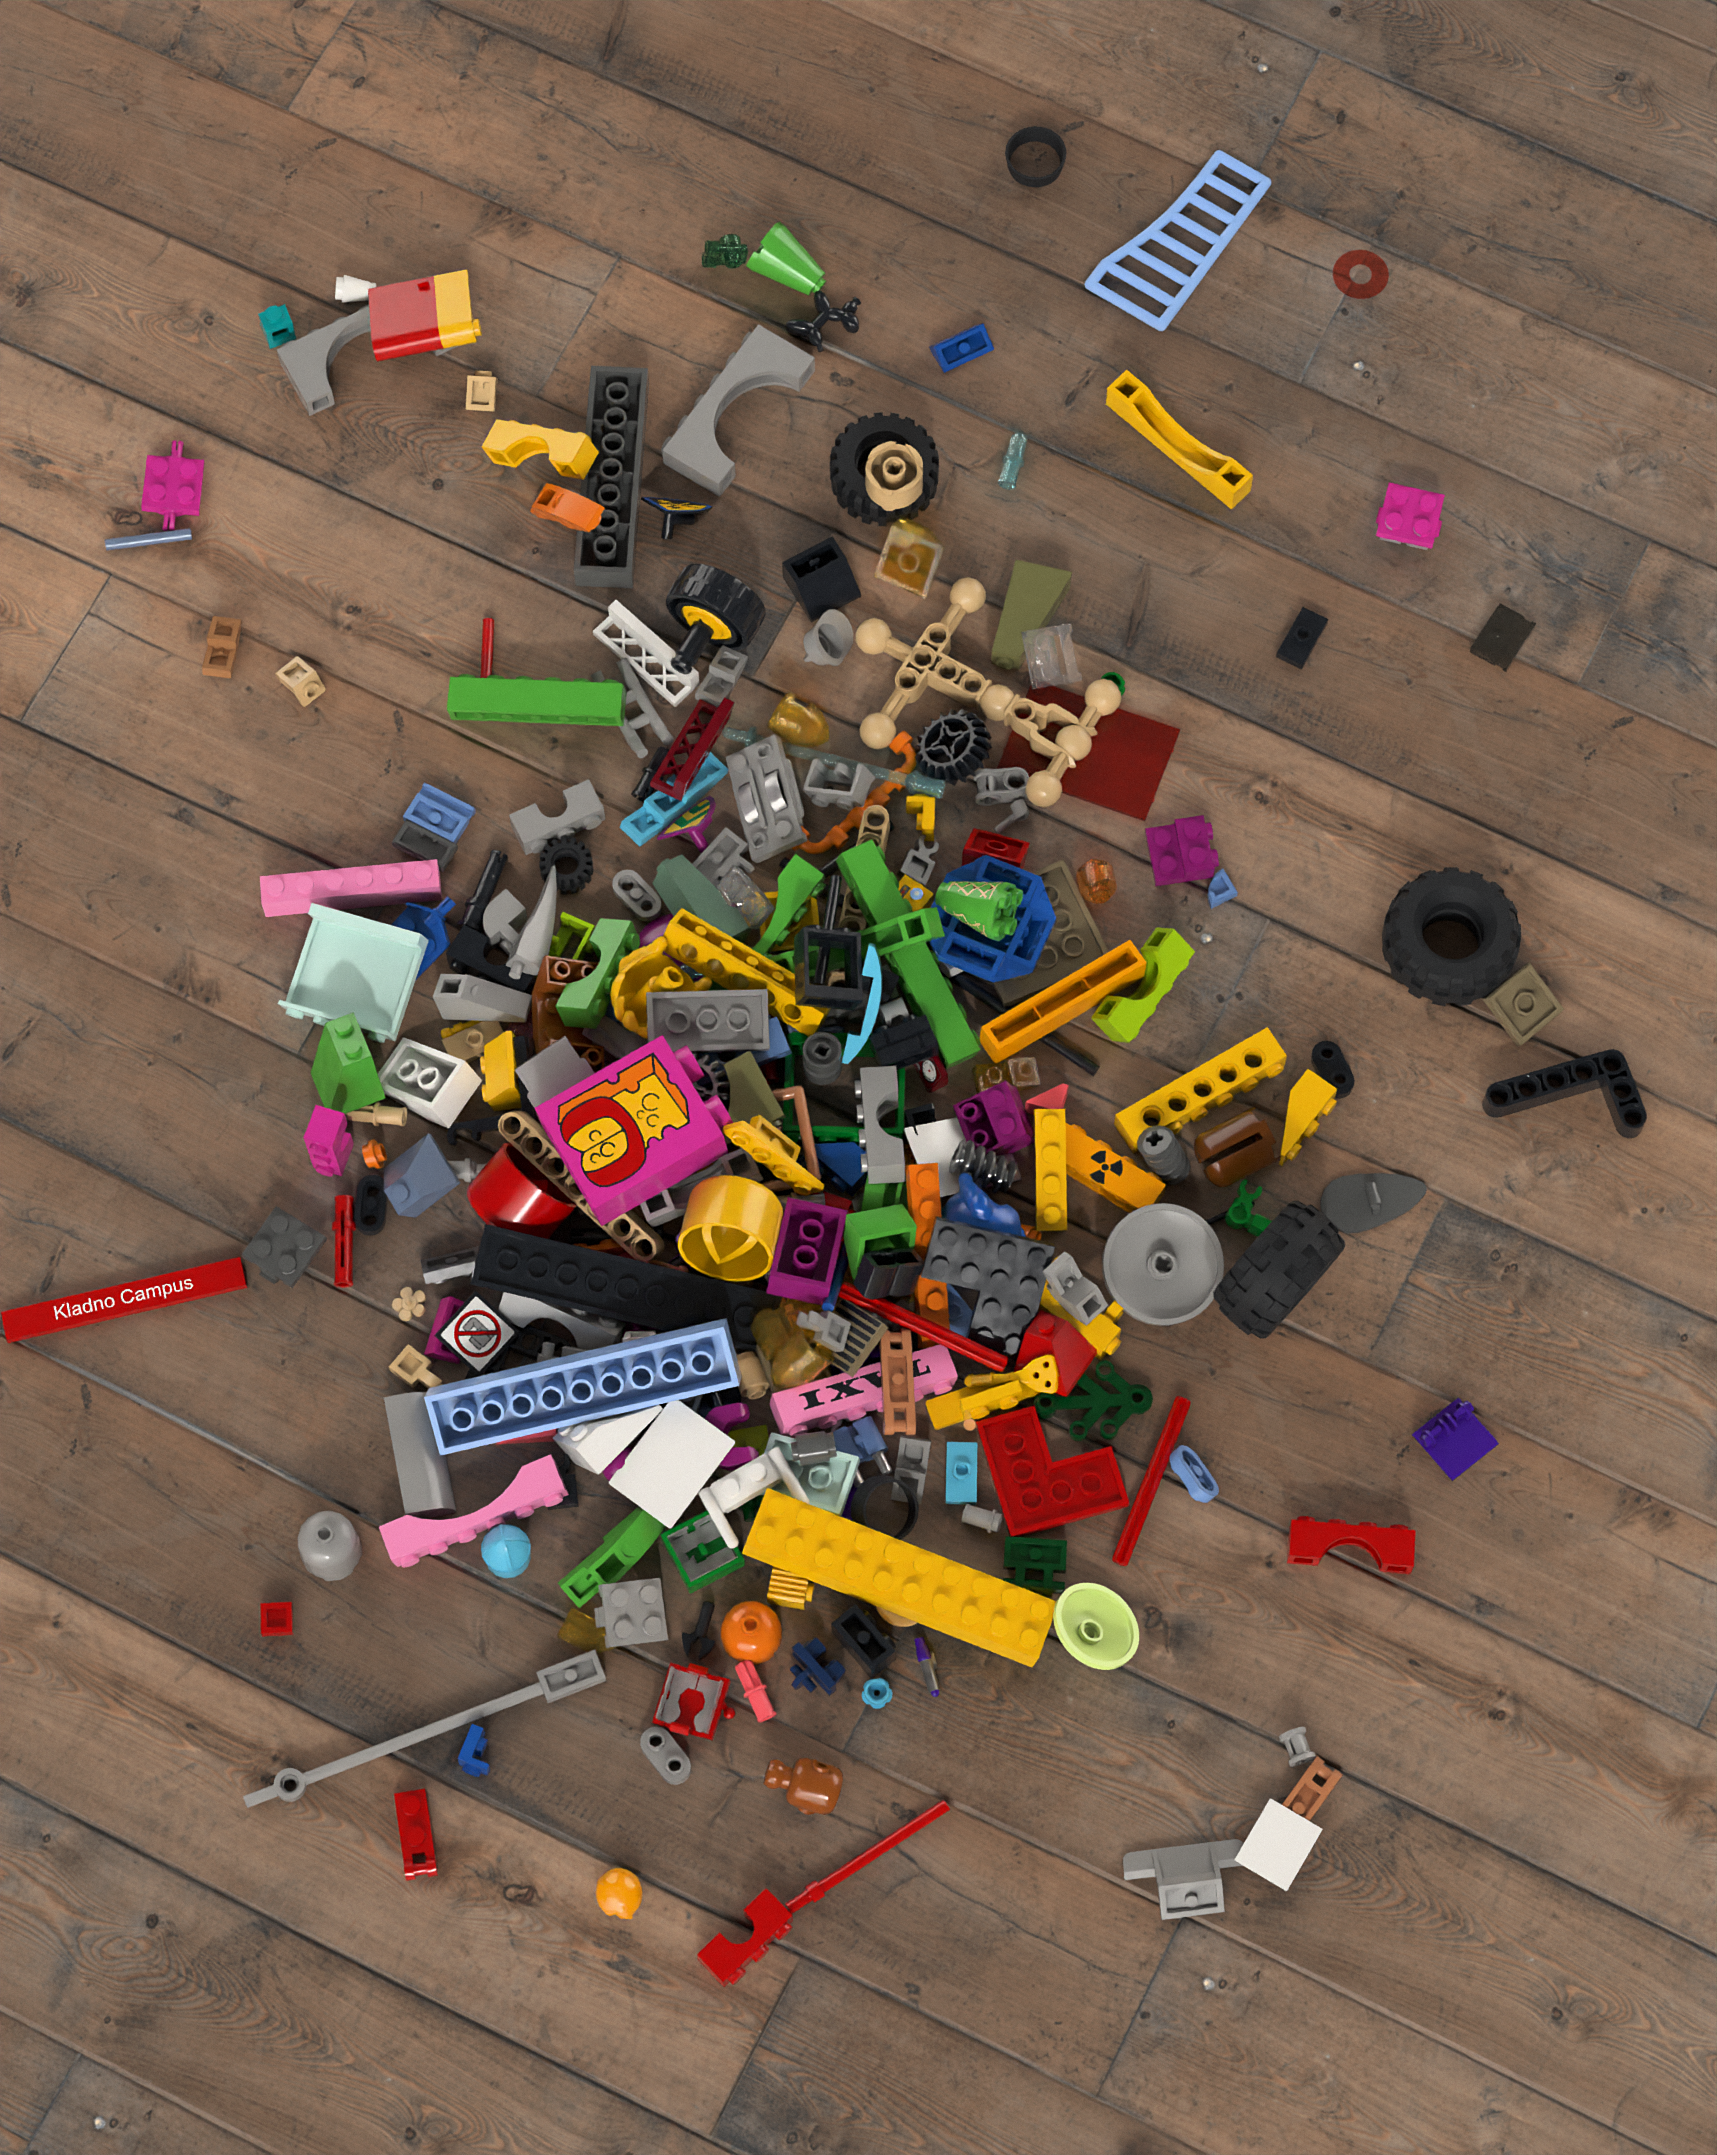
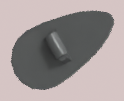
[1320,1173,1427,1234]

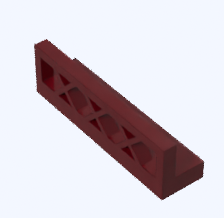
[650,697,735,801]

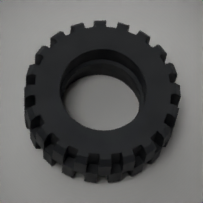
[830,412,939,527]

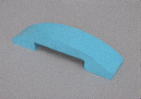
[842,943,882,1064]

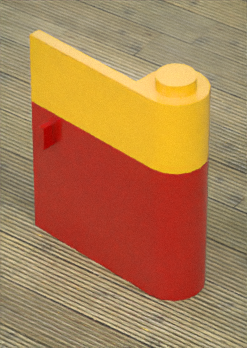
[368,270,482,362]

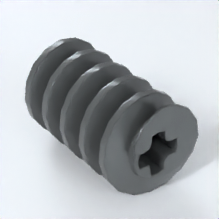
[1137,1125,1191,1186]
[949,1140,1018,1194]

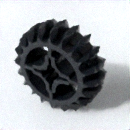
[914,709,992,786]

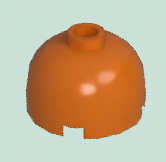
[721,1601,782,1665]

